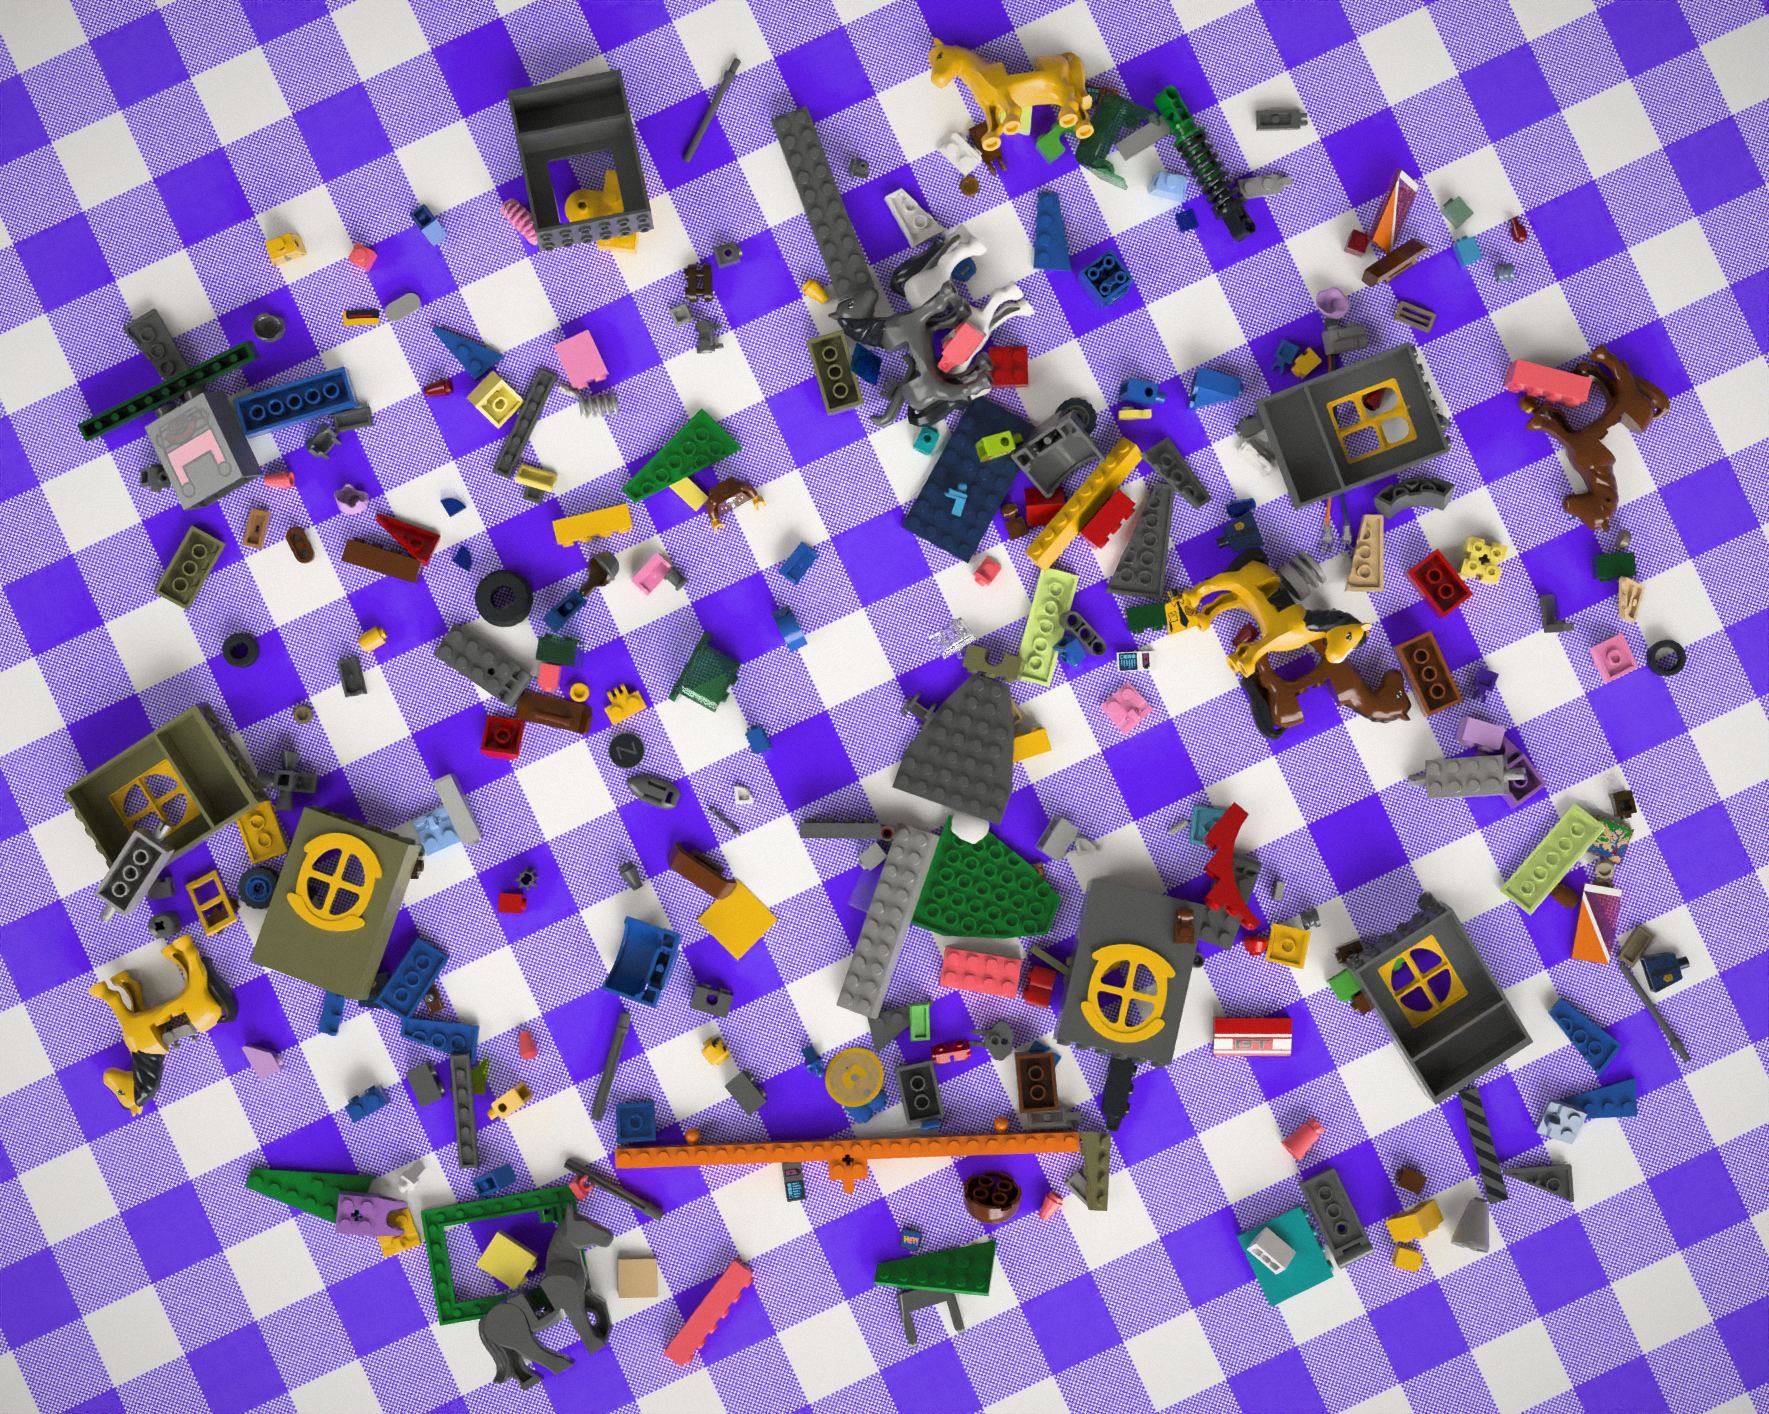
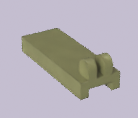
[1029,944,1068,984]

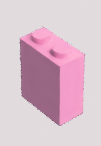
[553,330,609,390]

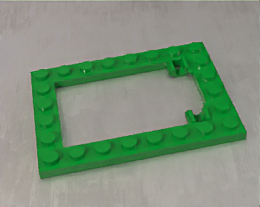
[420,1184,592,1326]

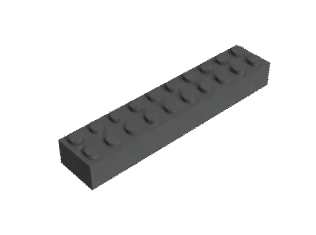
[771,106,874,302]

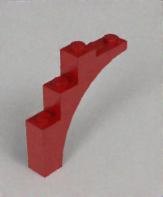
[1202,802,1261,931]

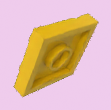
[1265,923,1312,969]
[377,1207,422,1257]

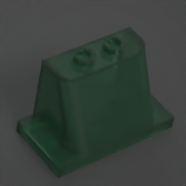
[668,631,743,713]

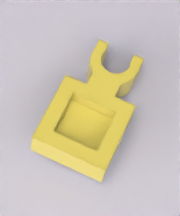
[1118,407,1152,421]

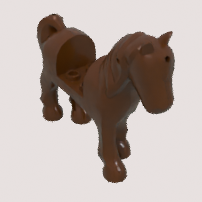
[1524,343,1670,533]

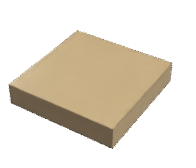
[618,1257,658,1298]

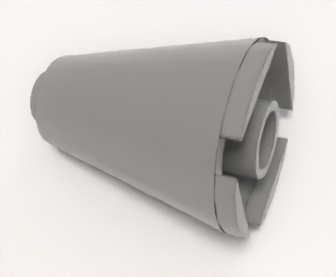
[1451,1197,1490,1253]

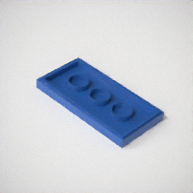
[374,936,450,1023]

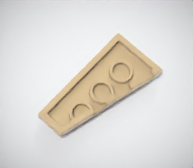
[1345,515,1384,592]

